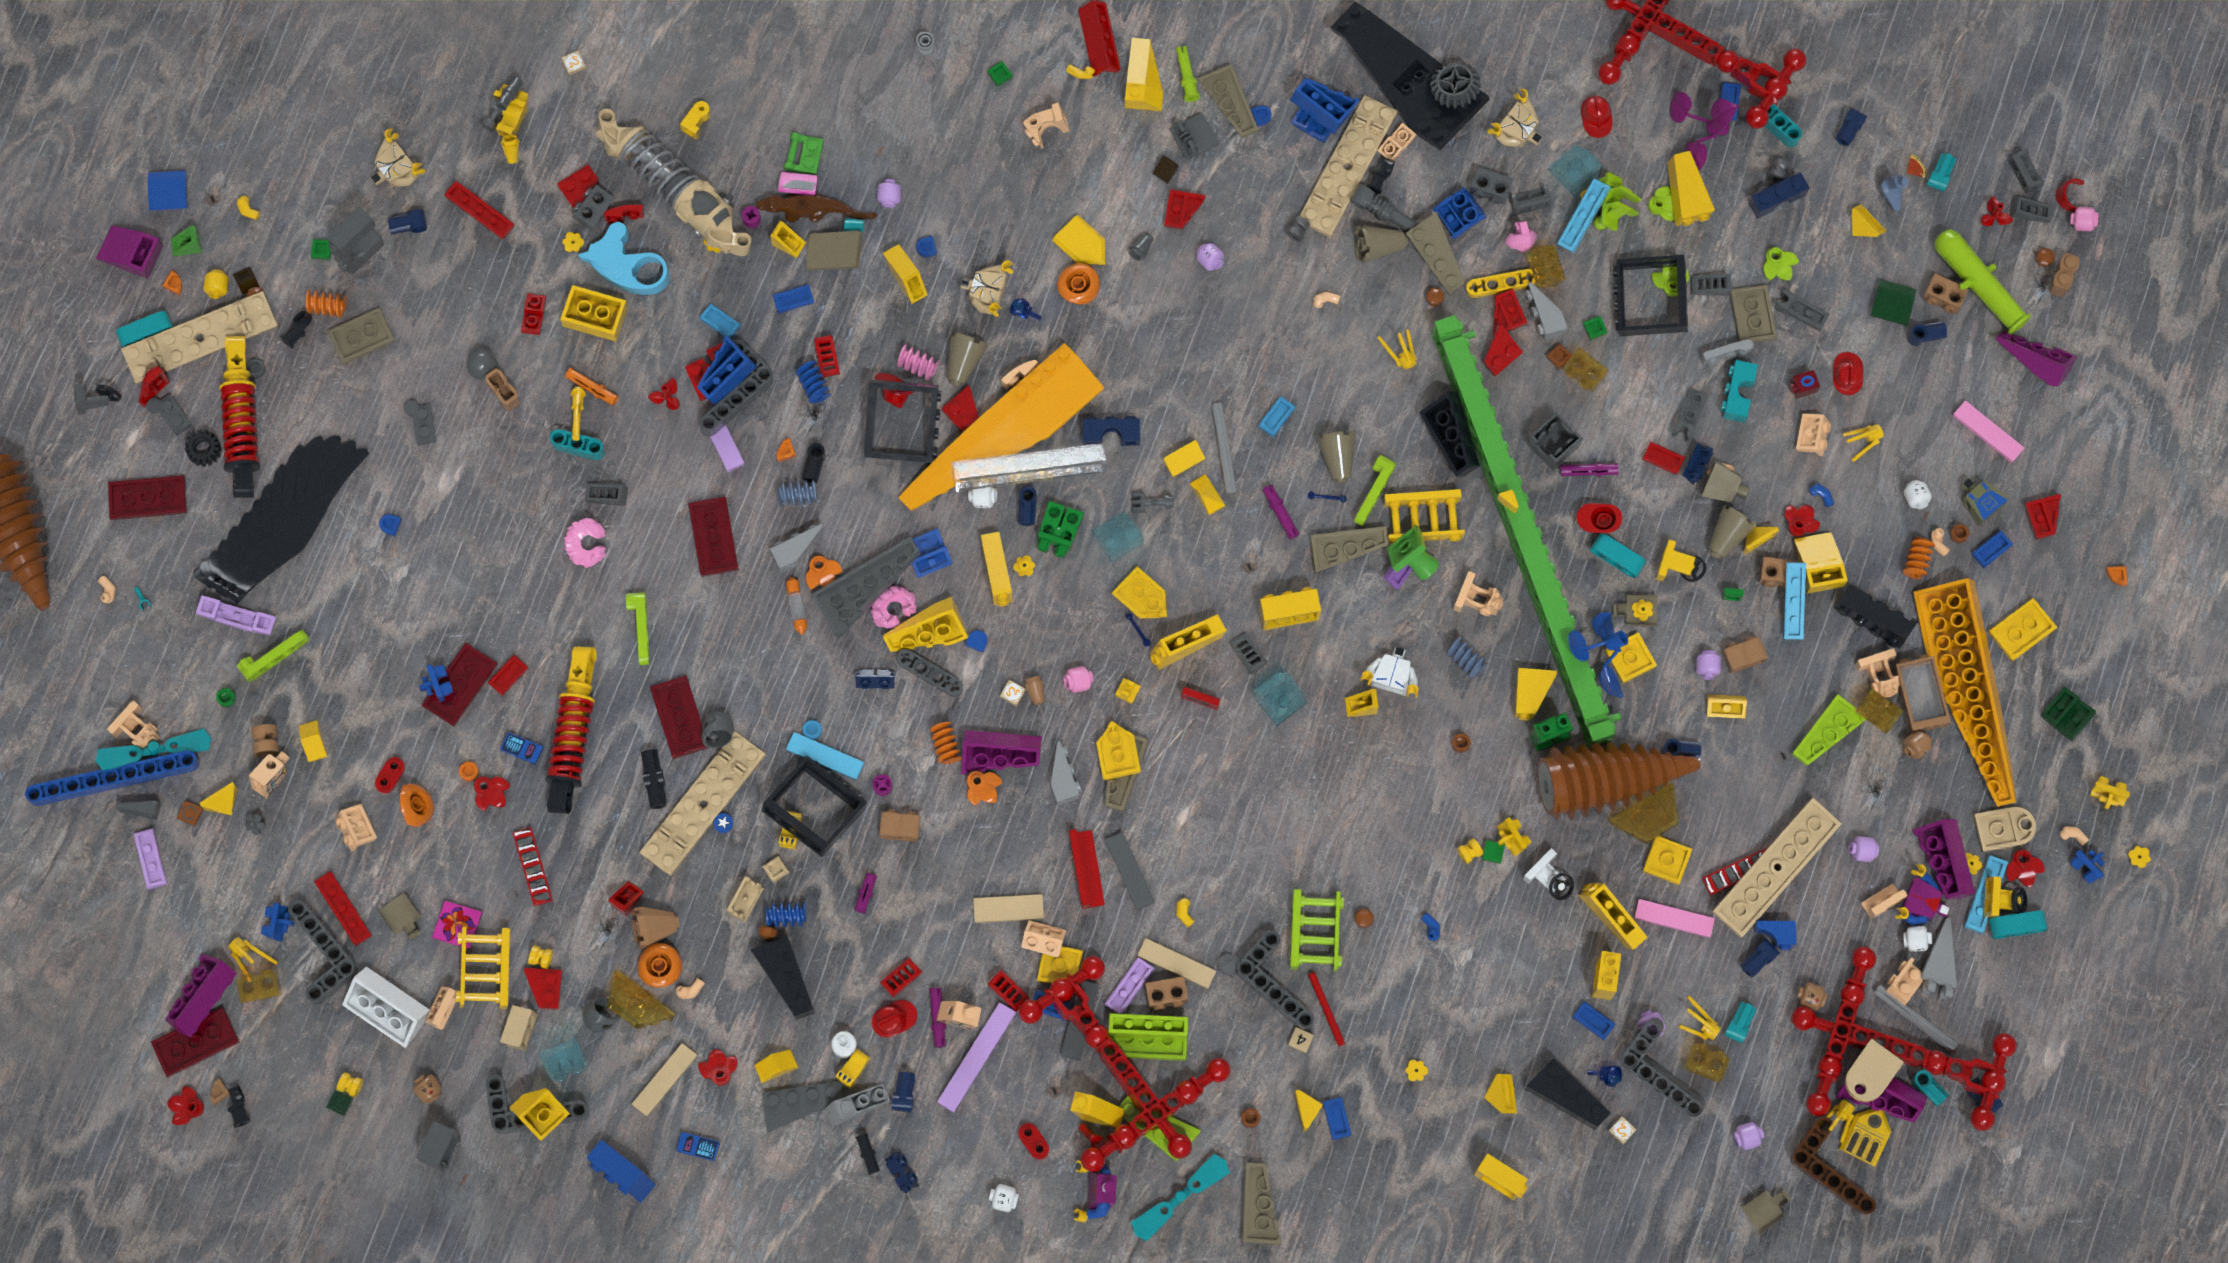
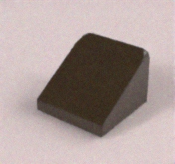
[1153,155,1179,184]
[233,267,259,294]

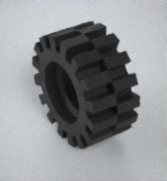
[185,430,222,467]

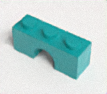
[1721,360,1758,423]

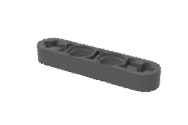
[897,649,963,697]

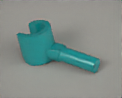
[134,587,152,611]

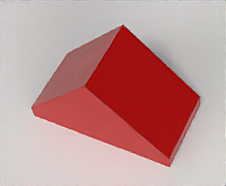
[608,881,644,917]

